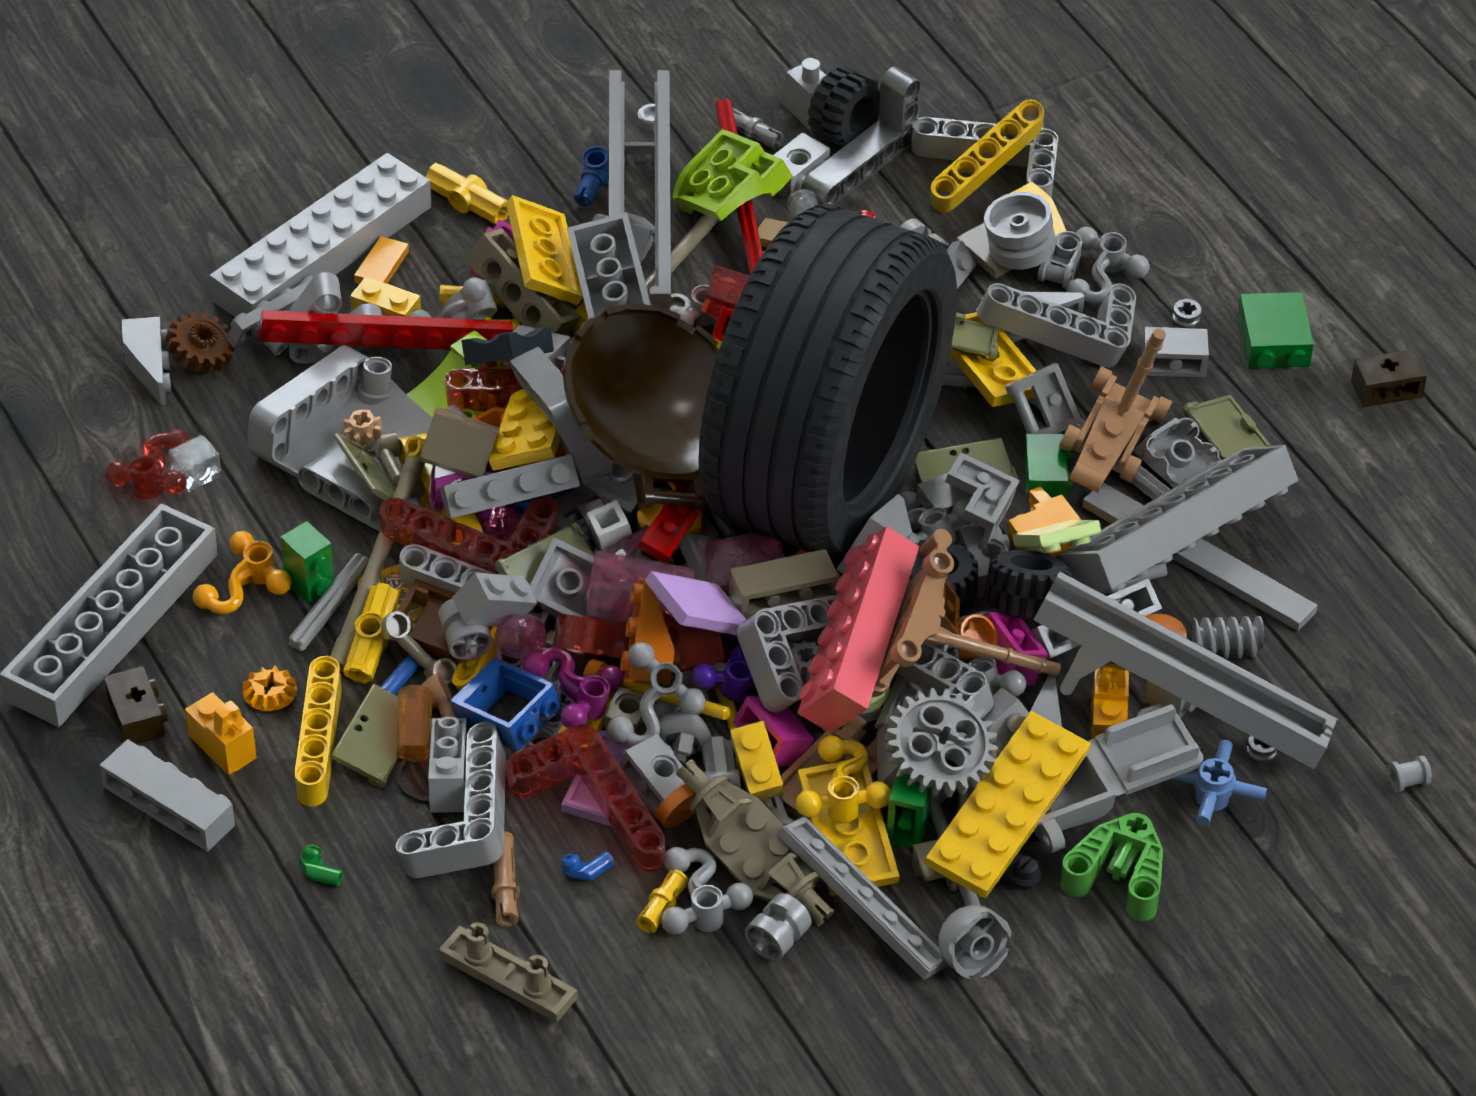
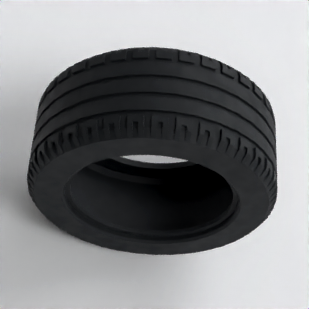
[698,204,957,558]

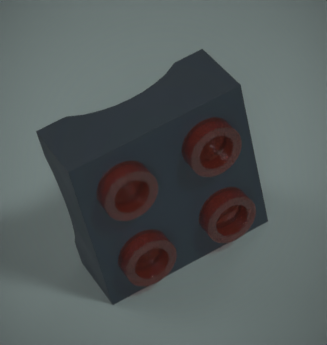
[461,327,554,370]

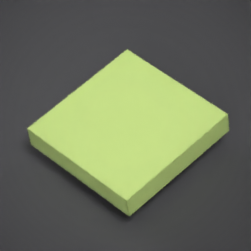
[1013,520,1101,553]

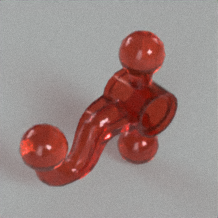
[106,429,190,500]

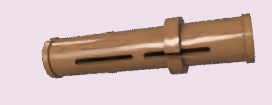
[492,831,520,927]

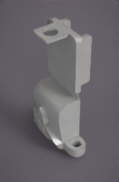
[997,704,1203,853]

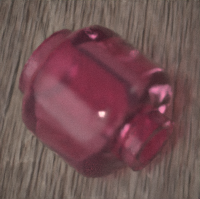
[495,614,546,658]

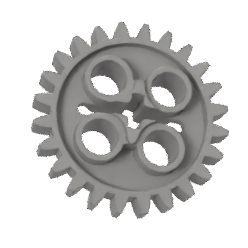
[884,688,998,798]

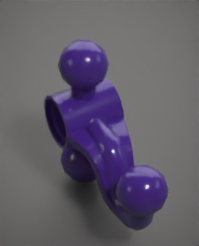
[690,633,756,702]

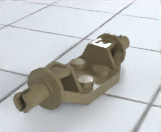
[676,760,834,926]

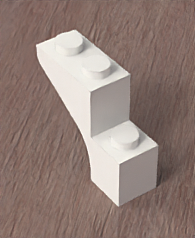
[576,498,636,559]

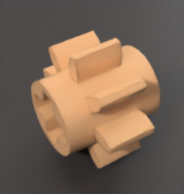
[343,410,382,447]

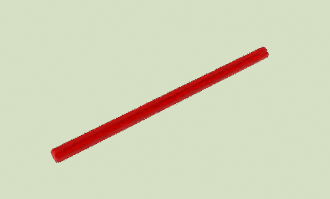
[715,98,763,275]

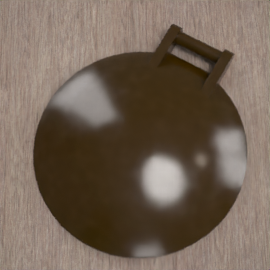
[563,304,719,510]

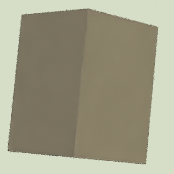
[419,407,499,478]

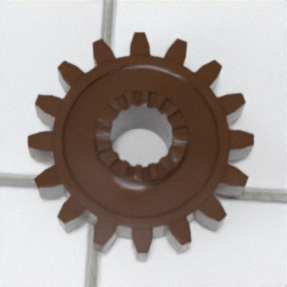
[165,311,235,374]

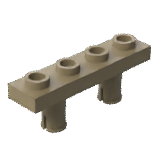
[439,923,577,1023]

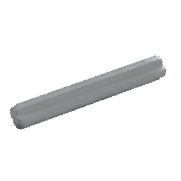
[289,553,369,651]

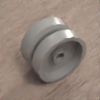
[984,192,1056,270]

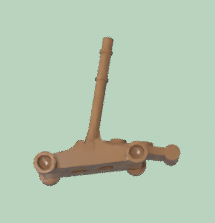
[1059,328,1173,493]
[872,529,1061,697]

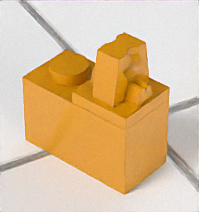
[1007,486,1081,557]
[1090,661,1129,740]
[185,692,257,775]

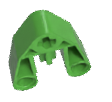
[1060,813,1163,921]

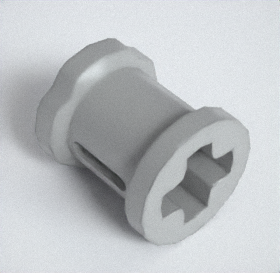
[1388,755,1432,792]

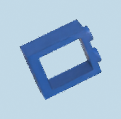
[450,657,562,751]

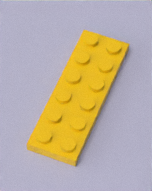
[924,711,1091,899]

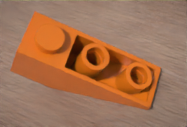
[620,577,675,685]

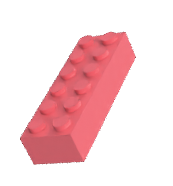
[798,526,920,733]

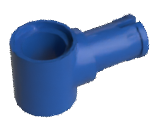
[574,146,609,207]

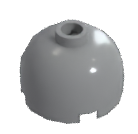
[939,905,1011,979]

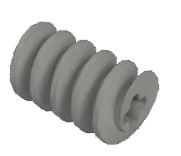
[1192,616,1264,659]

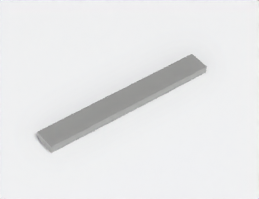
[1082,483,1318,631]

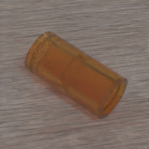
[396,685,432,762]

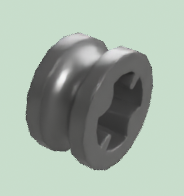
[1172,299,1201,328]
[1247,735,1277,764]

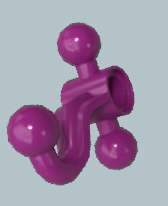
[523,647,624,731]

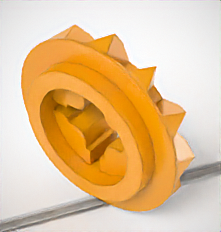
[243,665,297,711]

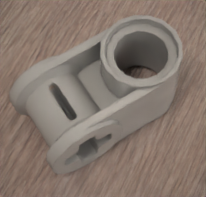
[1038,231,1082,289]

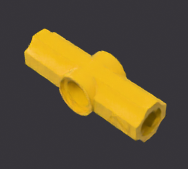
[425,163,508,224]
[343,582,400,684]

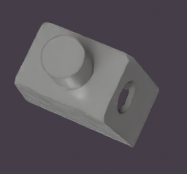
[781,58,825,134]

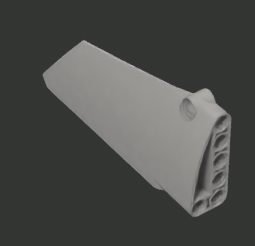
[247,345,533,574]

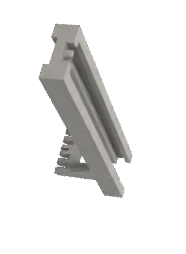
[609,70,671,308]
[1034,572,1337,769]

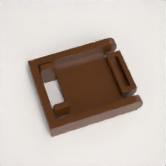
[394,579,462,664]

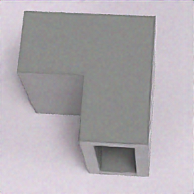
[916,473,972,531]

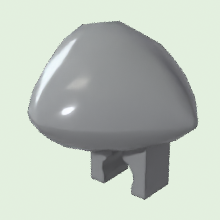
[658,710,712,764]

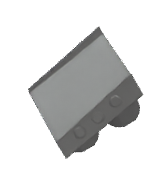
[1133,418,1222,488]

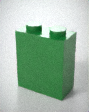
[1237,292,1314,369]

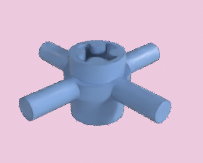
[1171,740,1267,826]

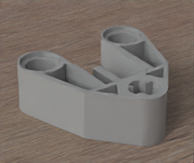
[288,272,382,364]

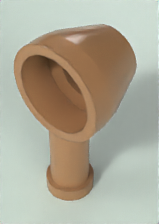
[416,672,456,718]

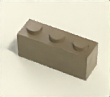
[729,549,839,619]

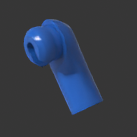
[561,851,615,881]

